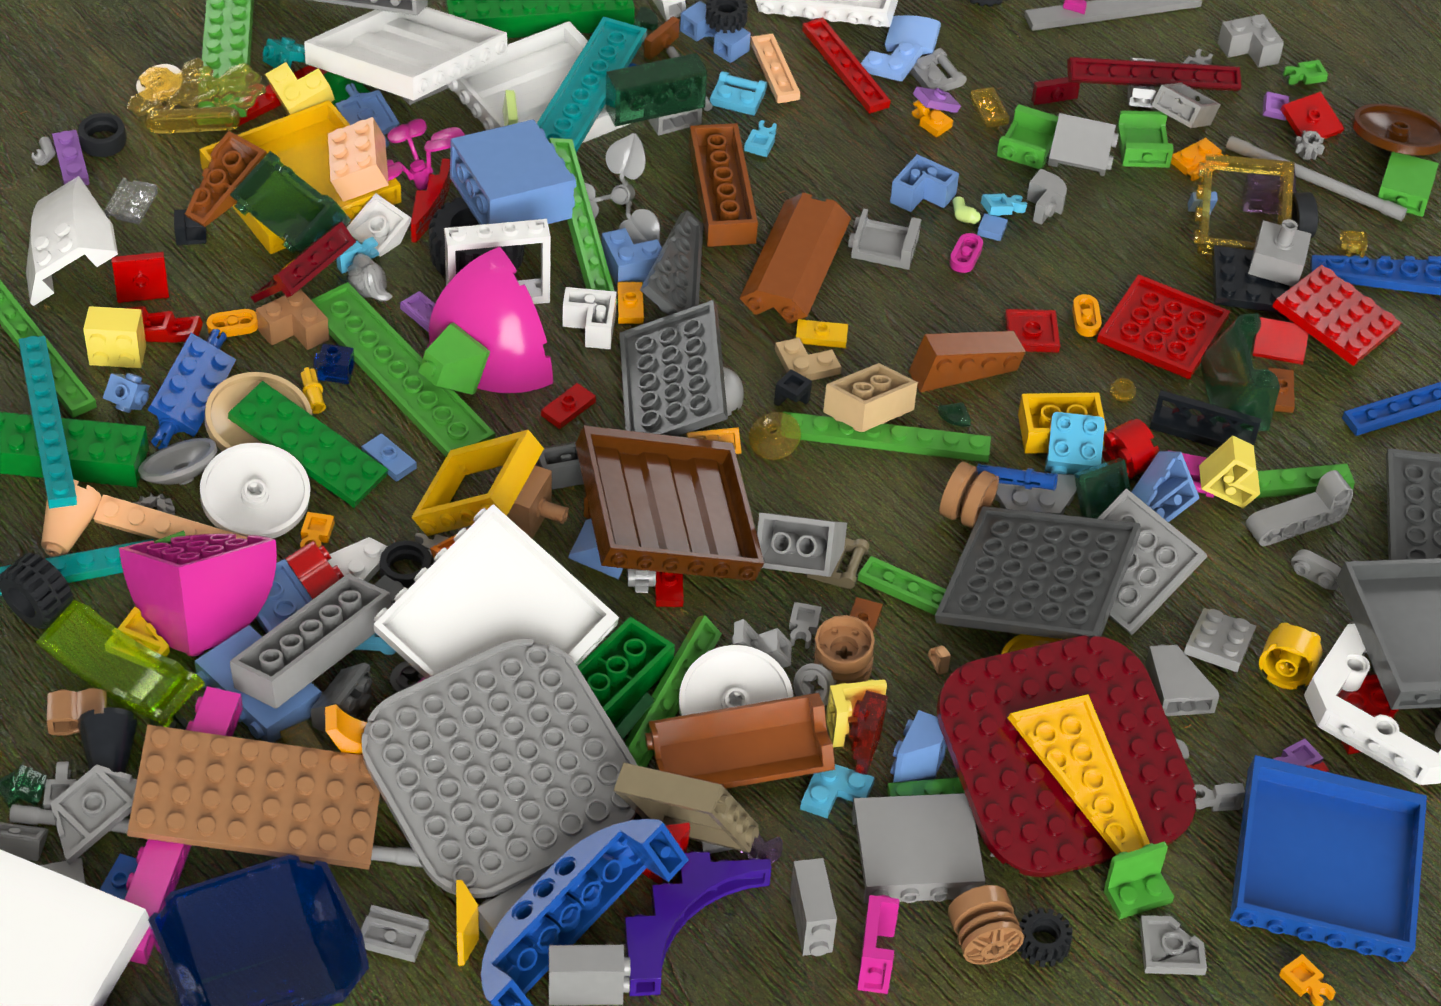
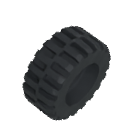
[429,197,525,276]

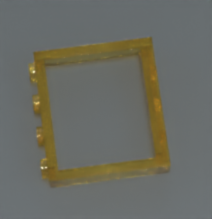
[1193,154,1294,254]

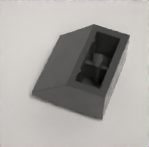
[535,441,584,489]
[311,663,373,733]

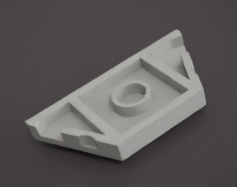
[995,473,1084,515]
[50,765,137,865]

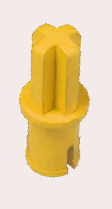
[301,367,326,414]

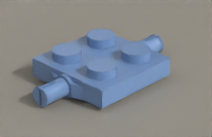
[335,83,400,148]

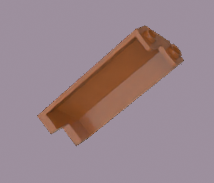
[739,193,851,324]
[645,693,835,789]

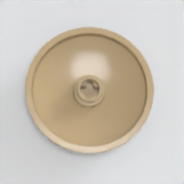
[204,372,313,451]

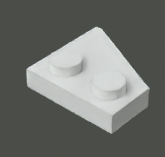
[328,537,387,582]

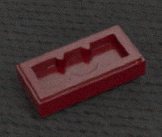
[1031,77,1080,105]

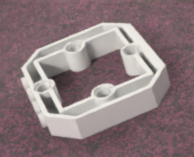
[1304,624,1441,785]

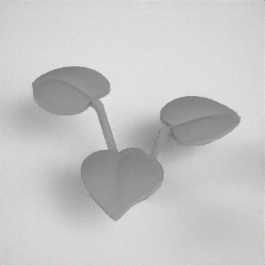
[585,133,661,245]

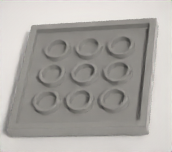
[1097,488,1207,636]

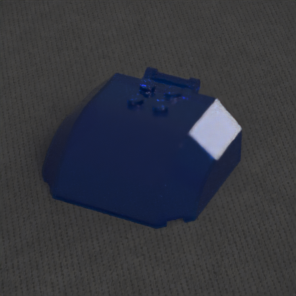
[148,854,369,1006]

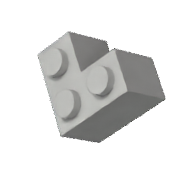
[1218,14,1284,68]

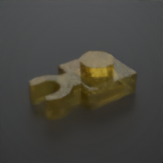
[1340,231,1368,257]

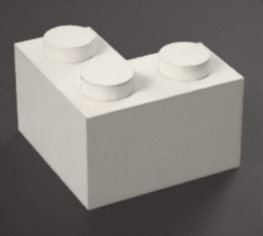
[563,287,617,349]

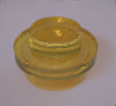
[1110,378,1136,402]

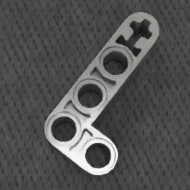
[1245,470,1353,546]

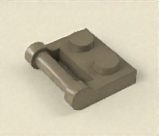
[807,538,870,589]

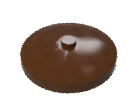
[1352,103,1441,155]

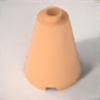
[41,479,102,557]

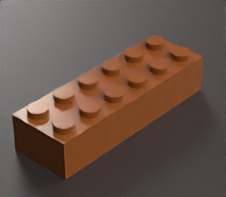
[689,123,758,247]

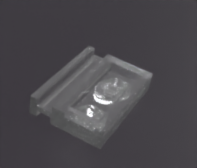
[104,178,158,224]

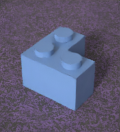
[890,154,959,212]
[602,228,662,285]

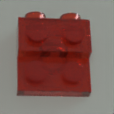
[849,690,889,775]

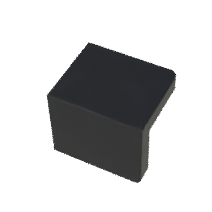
[174,209,207,245]
[774,369,812,407]

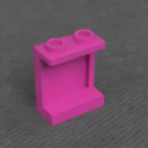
[857,895,900,994]

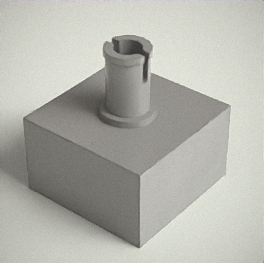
[1248,219,1311,286]

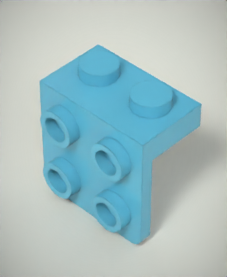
[1045,412,1105,479]

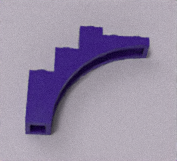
[624,851,771,996]

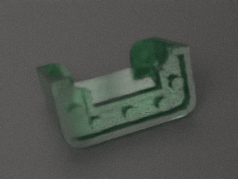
[230,151,351,254]
[1200,313,1280,431]

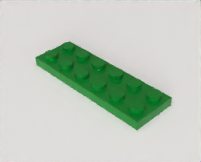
[228,381,388,508]

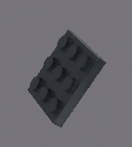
[1212,245,1290,313]

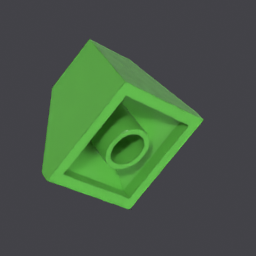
[418,323,490,395]

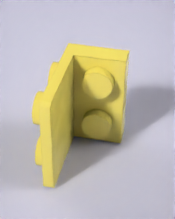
[826,679,887,748]

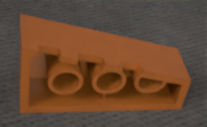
[908,331,1026,393]

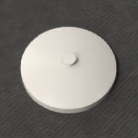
[200,443,310,539]
[679,645,793,716]

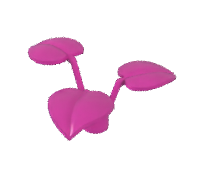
[387,118,465,190]

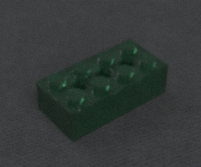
[606,53,707,127]

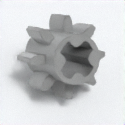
[1294,131,1325,160]
[628,569,656,593]

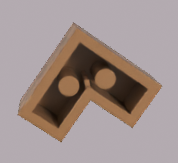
[256,289,329,350]

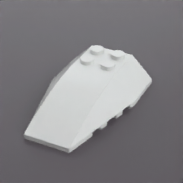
[26,176,118,306]

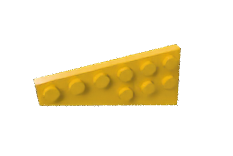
[1008,694,1150,855]

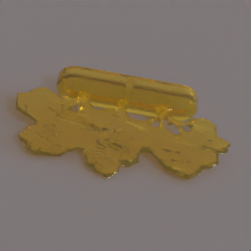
[127,57,266,134]

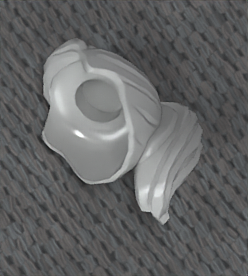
[347,253,393,301]

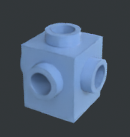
[103,373,150,413]

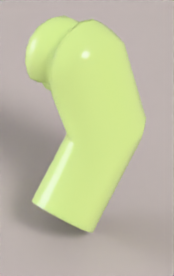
[952,197,981,224]

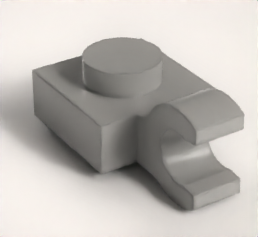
[43,762,76,810]
[1193,783,1245,811]

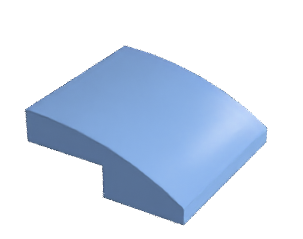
[885,15,941,55]

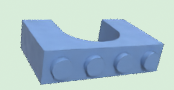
[195,625,322,743]

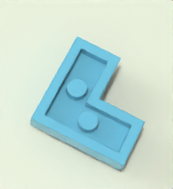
[800,764,875,819]

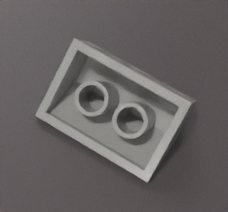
[757,513,847,577]

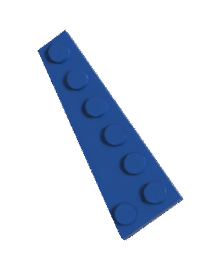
[1310,255,1441,295]

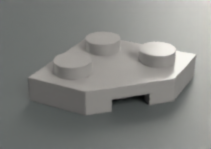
[1139,915,1207,975]

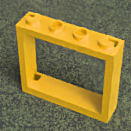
[411,429,544,536]

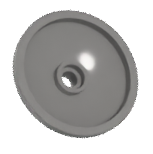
[138,438,217,485]

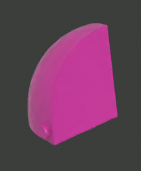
[427,247,553,393]
[119,534,277,656]

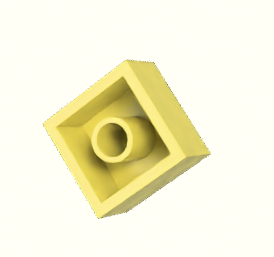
[83,306,146,368]

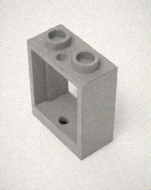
[1151,83,1221,128]

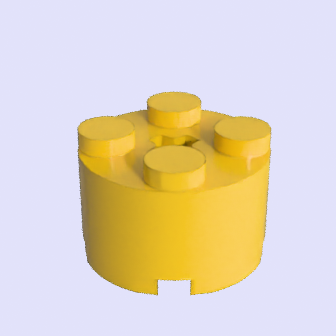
[1259,623,1322,690]

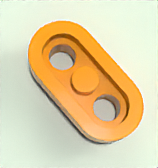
[1072,294,1102,337]
[207,309,258,338]

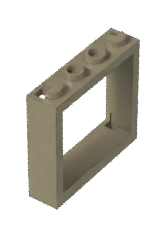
[614,762,759,853]

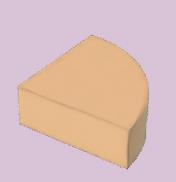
[928,645,951,675]

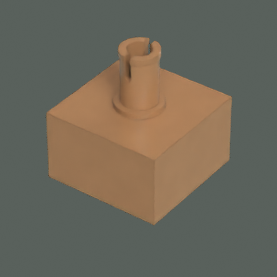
[507,465,569,539]

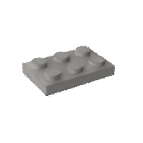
[1184,608,1256,672]

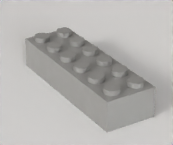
[230,574,392,709]

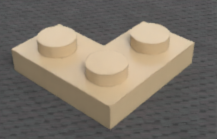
[775,337,841,381]

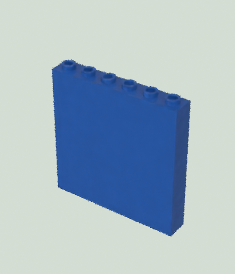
[1230,755,1427,962]

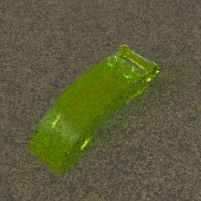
[36,600,205,727]

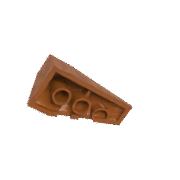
[185,131,274,227]

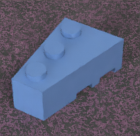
[1132,451,1200,522]

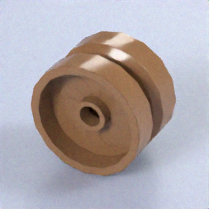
[939,461,999,529]

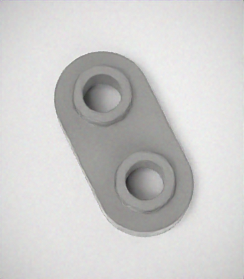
[1291,549,1341,590]

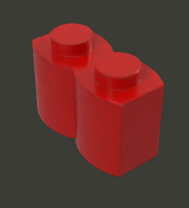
[285,541,344,600]

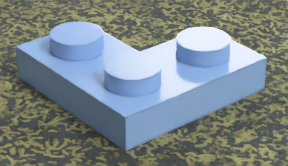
[861,41,923,82]

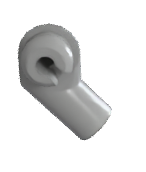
[32,136,56,166]

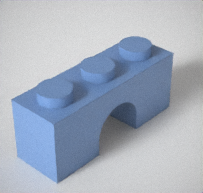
[680,1,751,63]

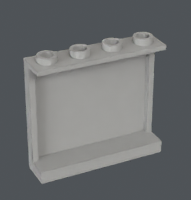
[852,793,985,903]

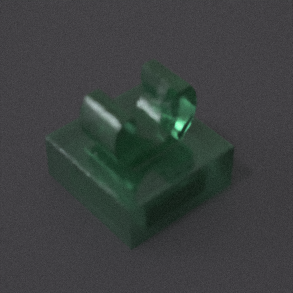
[8,764,48,805]

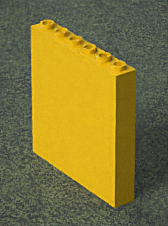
[199,100,401,254]

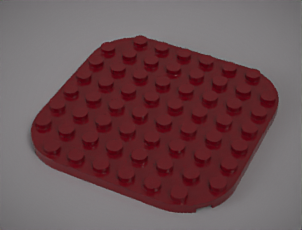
[937,635,1196,877]

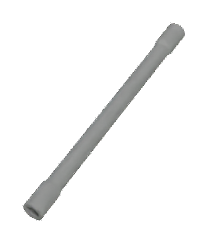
[1226,136,1407,222]

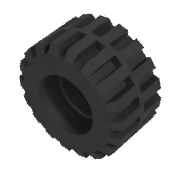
[0,552,74,629]

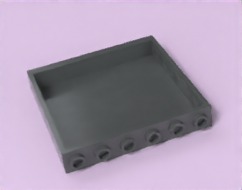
[1336,558,1441,710]

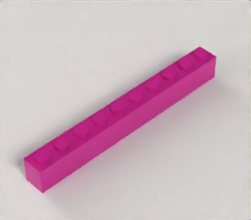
[122,686,243,965]

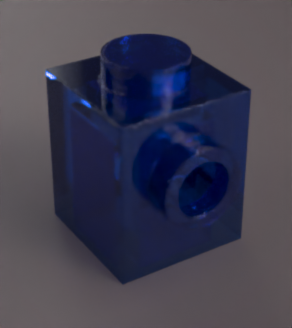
[314,343,355,384]

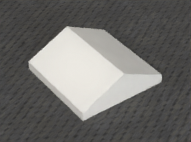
[347,193,412,257]

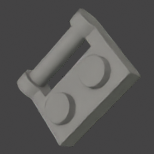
[910,48,967,92]

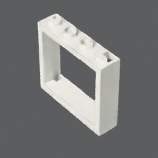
[444,219,550,304]

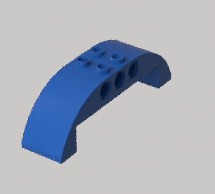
[481,819,689,1006]

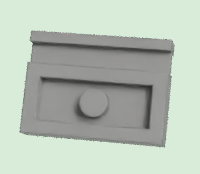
[356,905,430,963]

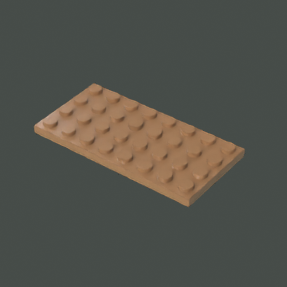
[127,725,380,870]

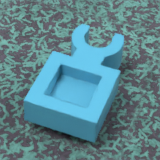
[744,120,777,157]
[980,194,1027,217]
[336,237,379,274]

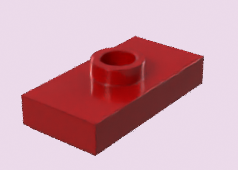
[541,383,596,429]
[655,571,684,607]

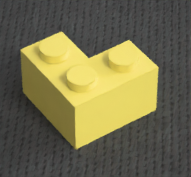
[265,62,335,115]
[1199,435,1260,509]

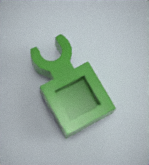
[1283,60,1328,85]

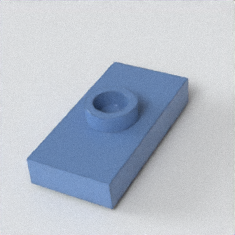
[361,433,417,482]

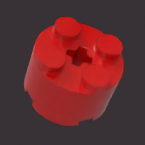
[1102,419,1160,481]

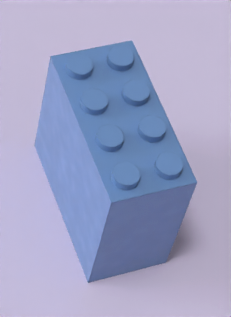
[450,119,576,225]

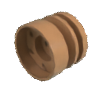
[814,615,875,685]
[948,885,1024,965]

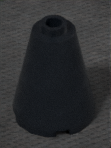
[78,707,138,773]

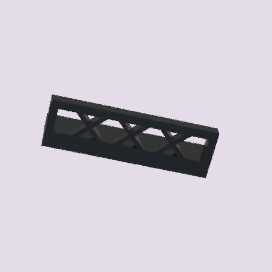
[1149,390,1262,448]

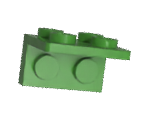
[1104,842,1174,920]

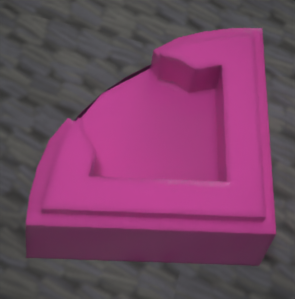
[1063,0,1087,14]

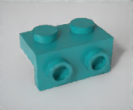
[263,37,306,68]

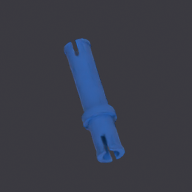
[977,464,1058,491]

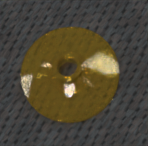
[749,412,801,460]

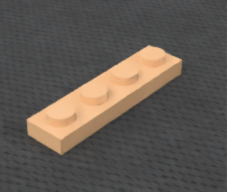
[750,34,800,103]

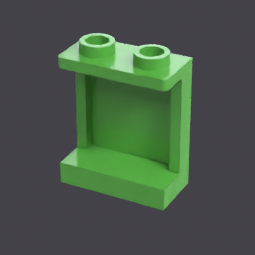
[997,104,1058,169]
[1117,111,1174,168]
[1378,152,1439,217]

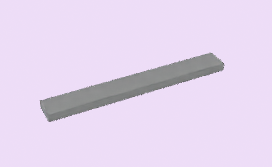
[1024,0,1202,31]

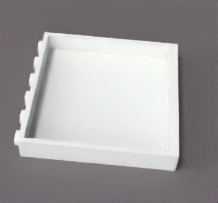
[374,504,619,679]
[0,849,152,1006]

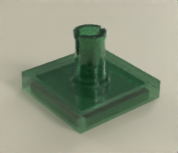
[1074,458,1131,519]

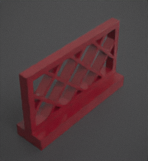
[250,221,356,303]

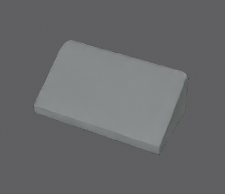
[0,822,48,861]

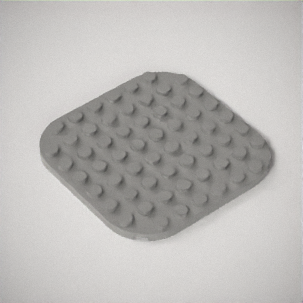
[362,639,638,899]

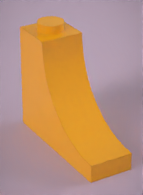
[325,704,367,755]

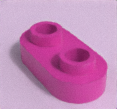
[949,233,983,273]

